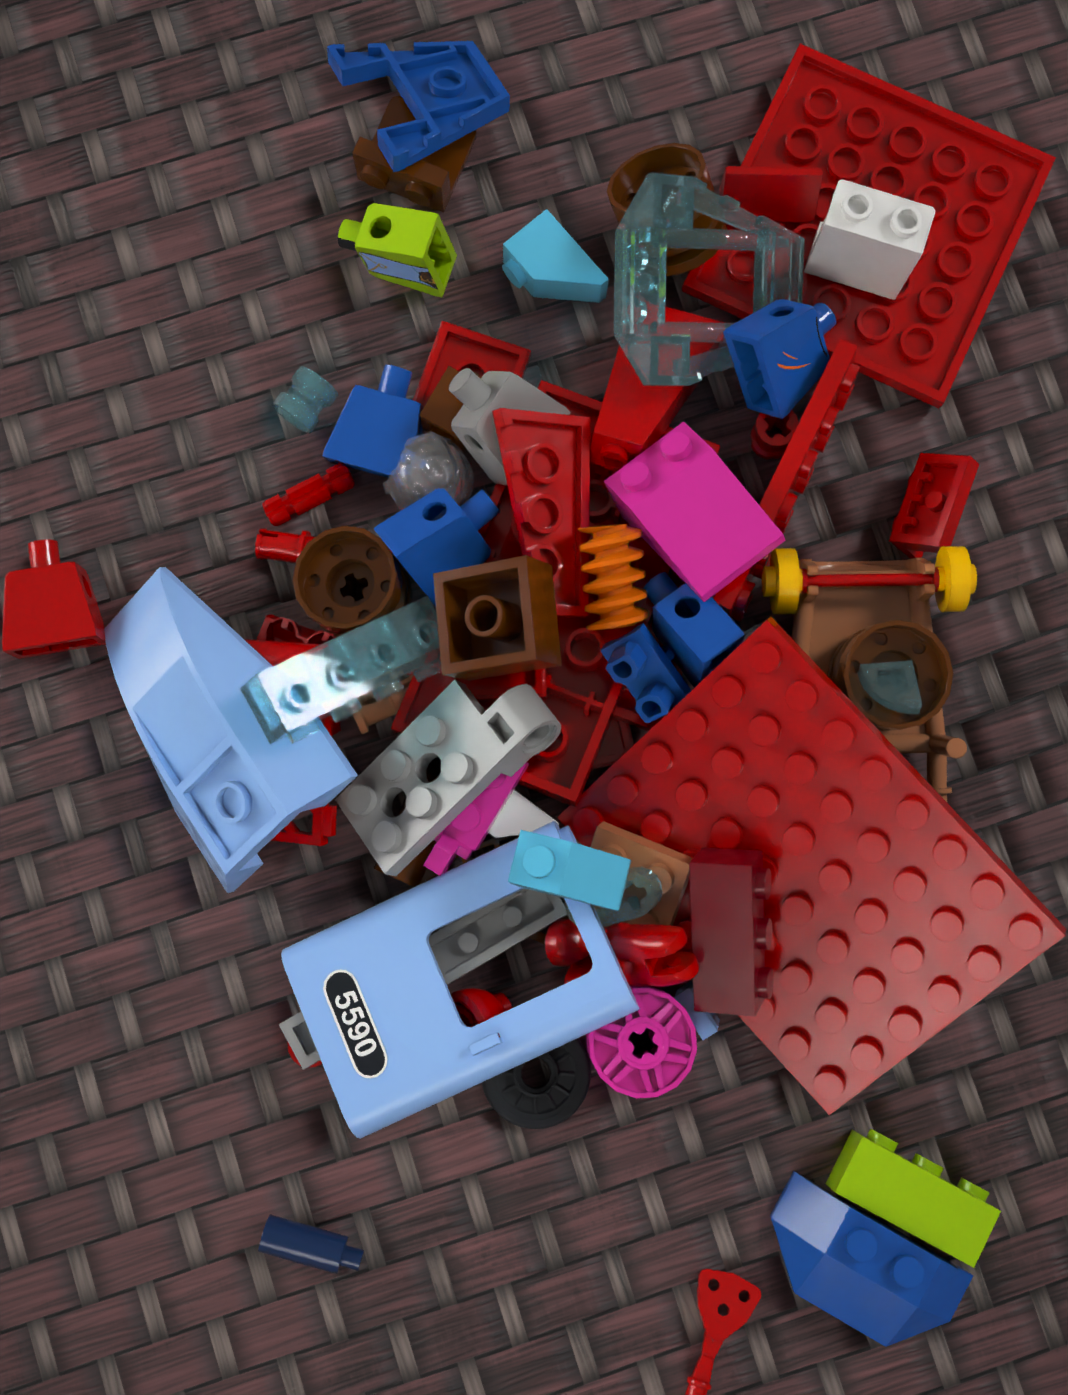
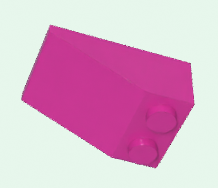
[604,421,786,602]

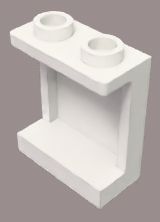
[804,179,935,300]

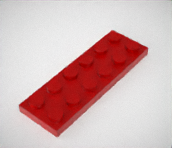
[713,338,861,622]

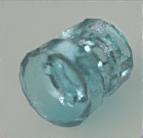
[271,366,339,434]

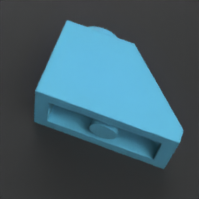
[502,209,609,303]
[508,830,631,911]

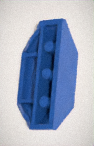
[770,1171,974,1347]

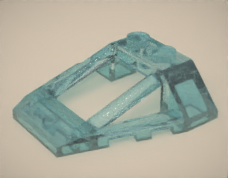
[614,173,805,386]

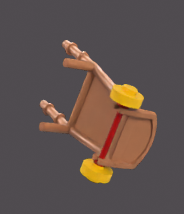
[762,546,977,802]

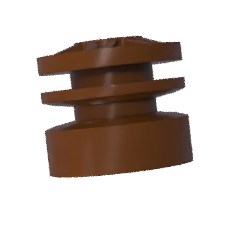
[607,143,727,277]
[292,526,413,647]
[828,620,953,731]

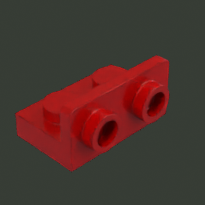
[889,453,979,559]

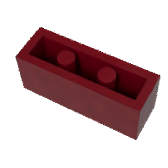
[689,848,773,1017]

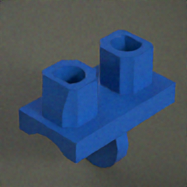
[600,623,692,723]

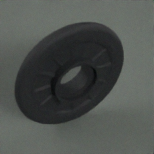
[482,1038,591,1129]

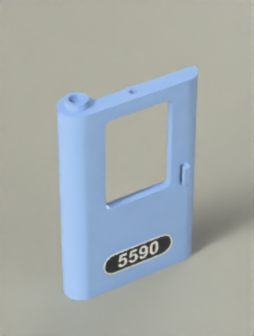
[281,821,640,1139]

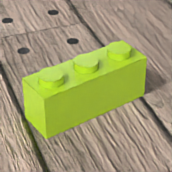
[825,1128,1001,1268]

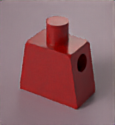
[2,539,106,659]

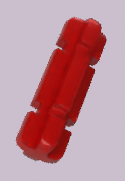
[262,463,355,526]

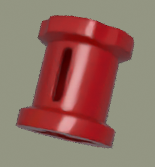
[750,410,799,459]

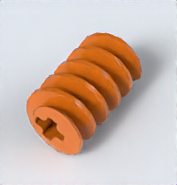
[578,524,649,630]

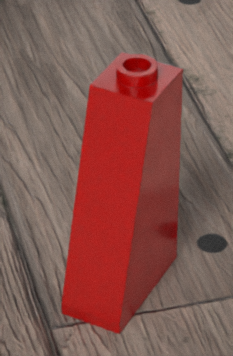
[590,298,726,471]

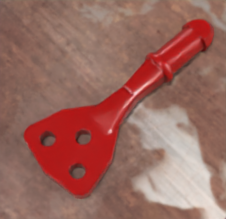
[685,1268,761,1395]

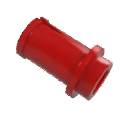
[255,528,315,563]

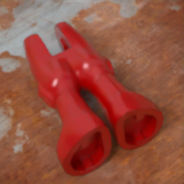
[545,919,699,987]

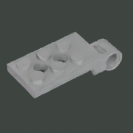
[335,680,561,877]

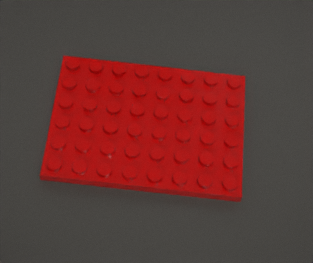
[557,617,1066,1115]

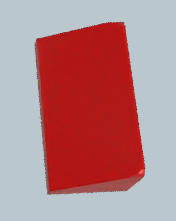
[720,166,822,223]

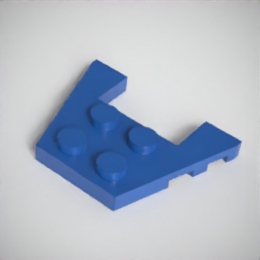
[327,41,510,172]

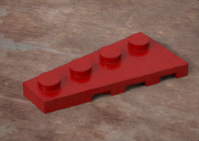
[492,408,591,617]

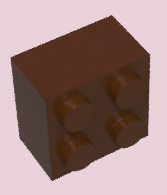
[433,555,562,681]

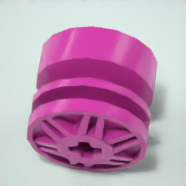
[585,986,697,1099]

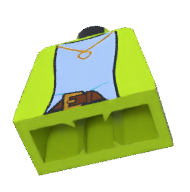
[338,203,457,298]

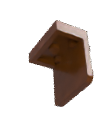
[352,96,477,213]

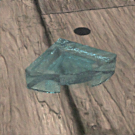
[858,660,922,714]

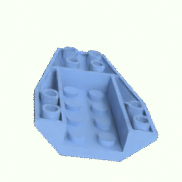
[104,567,358,893]

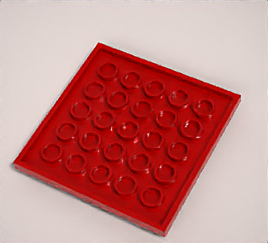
[682,43,1056,409]

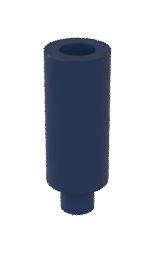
[258,1214,364,1274]

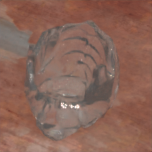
[383,432,474,512]

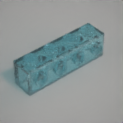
[240,596,442,744]

